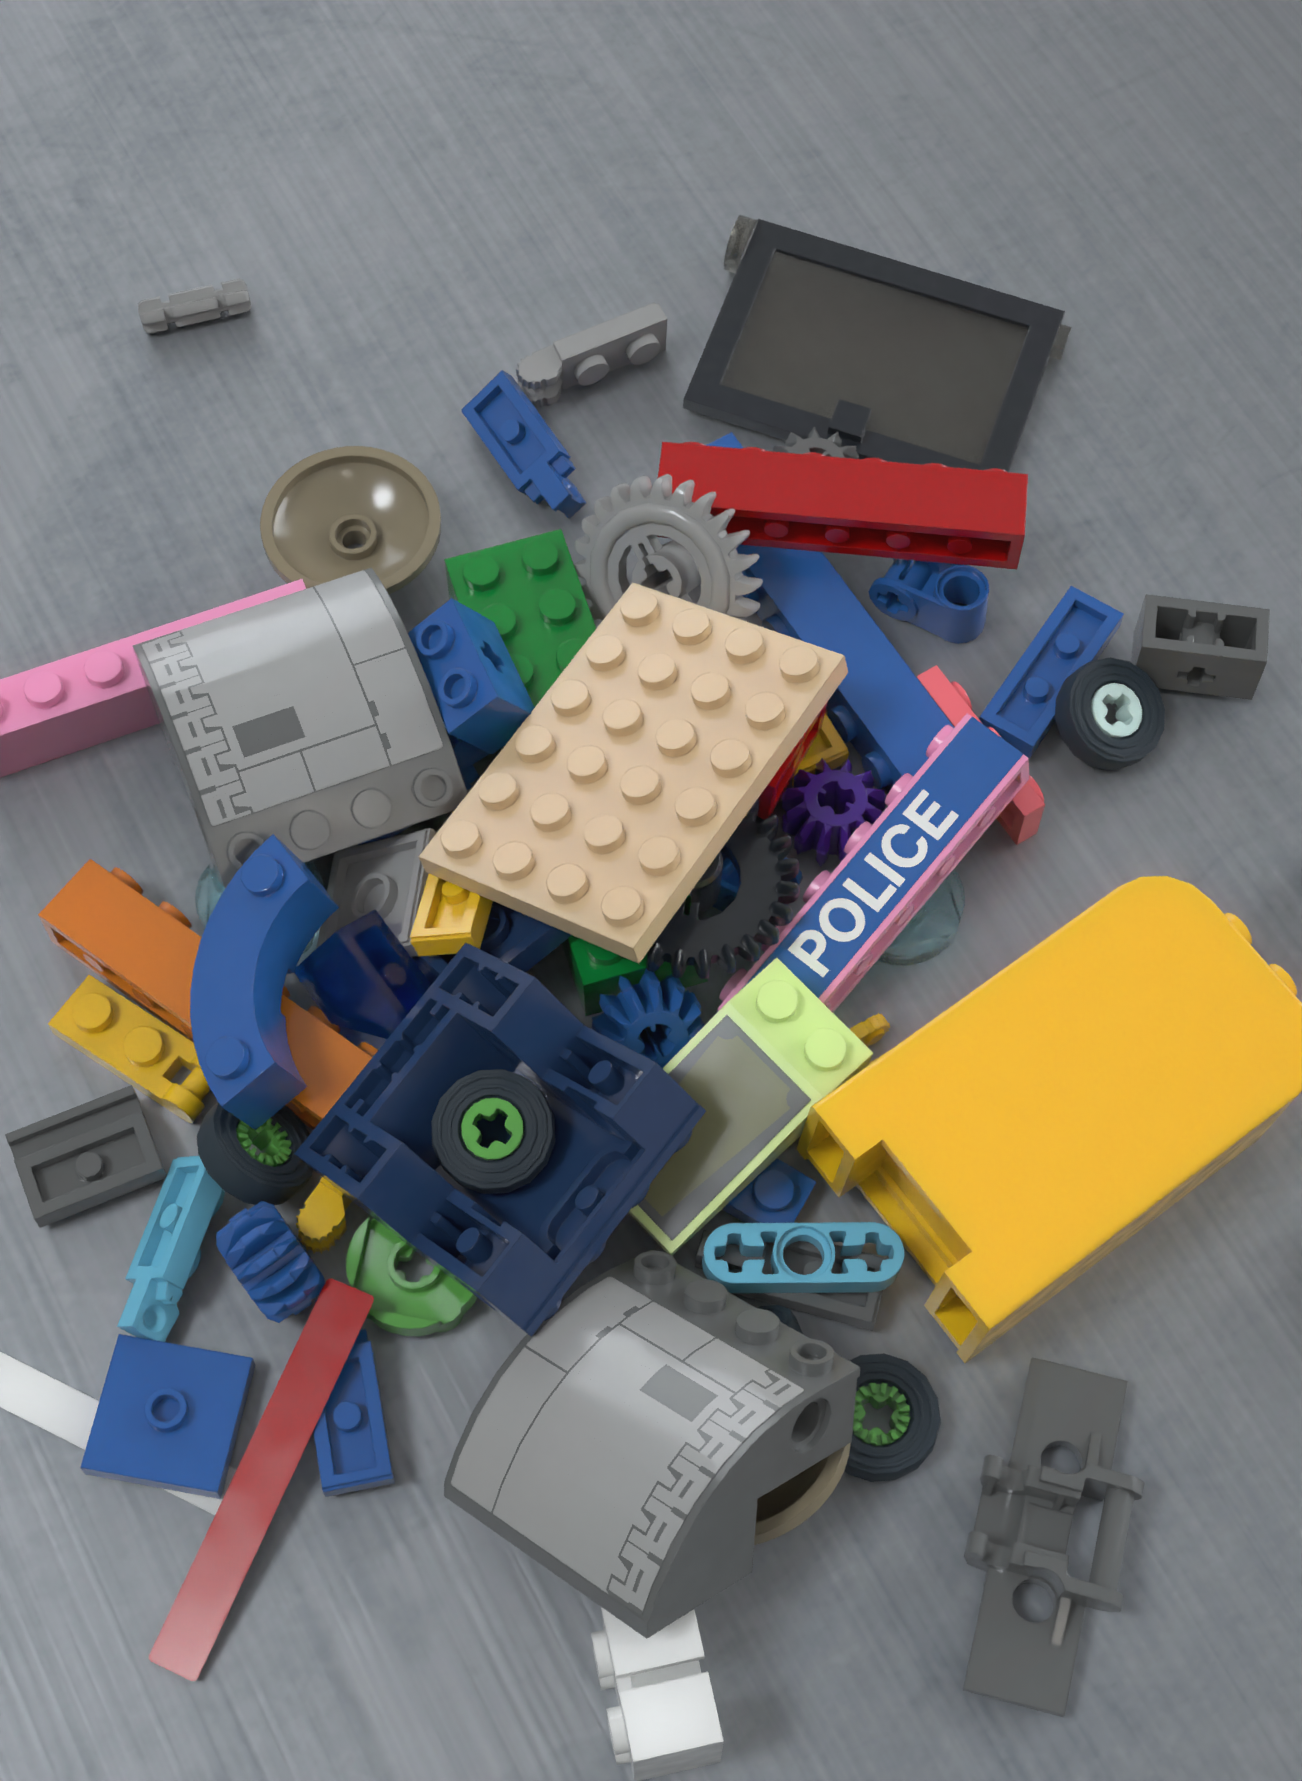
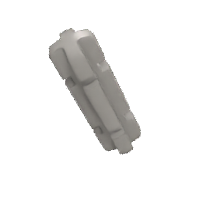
[138,279,251,334]

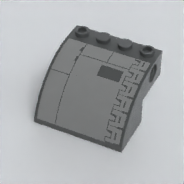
[132,568,468,889]
[444,1249,860,1639]

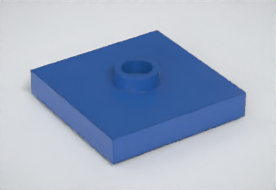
[80,1334,256,1499]

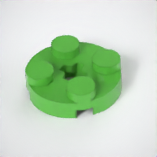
[346,1217,477,1336]

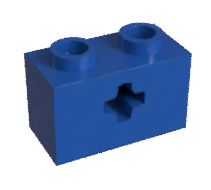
[408,598,535,754]

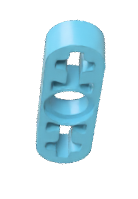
[702,1222,904,1293]

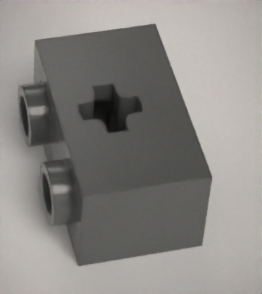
[1131,594,1270,700]

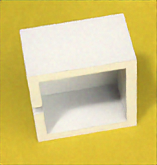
[591,1608,724,1781]

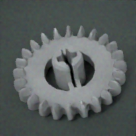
[574,474,763,622]

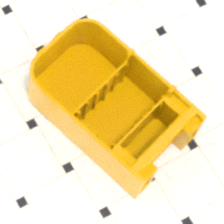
[796,876,1302,1363]

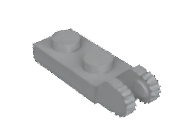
[516,302,667,408]

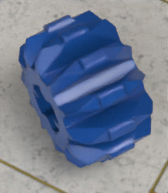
[592,969,705,1068]
[216,1201,325,1323]

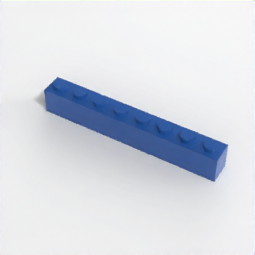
[706,432,955,793]

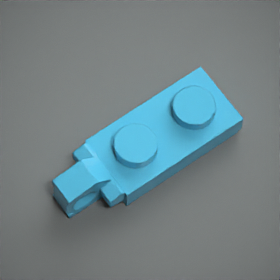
[117,1156,225,1342]

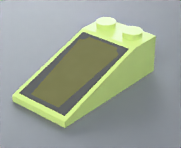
[628,958,873,1256]

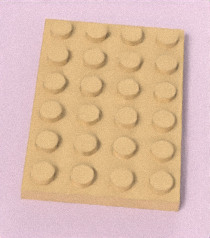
[418,582,848,963]

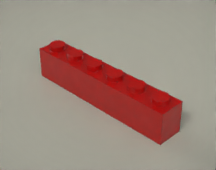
[657,441,1028,570]

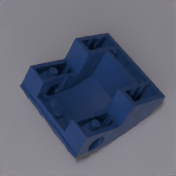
[294,943,706,1337]

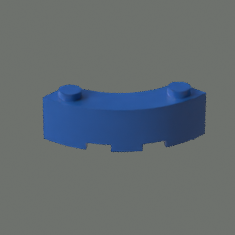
[190,834,339,1130]

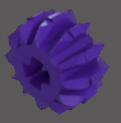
[781,758,886,867]

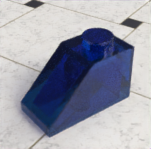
[294,909,431,1039]

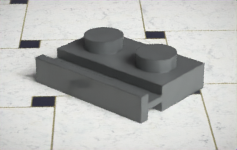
[5,1085,167,1228]

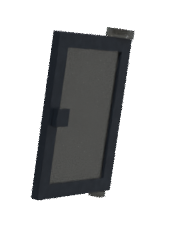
[683,215,1072,472]

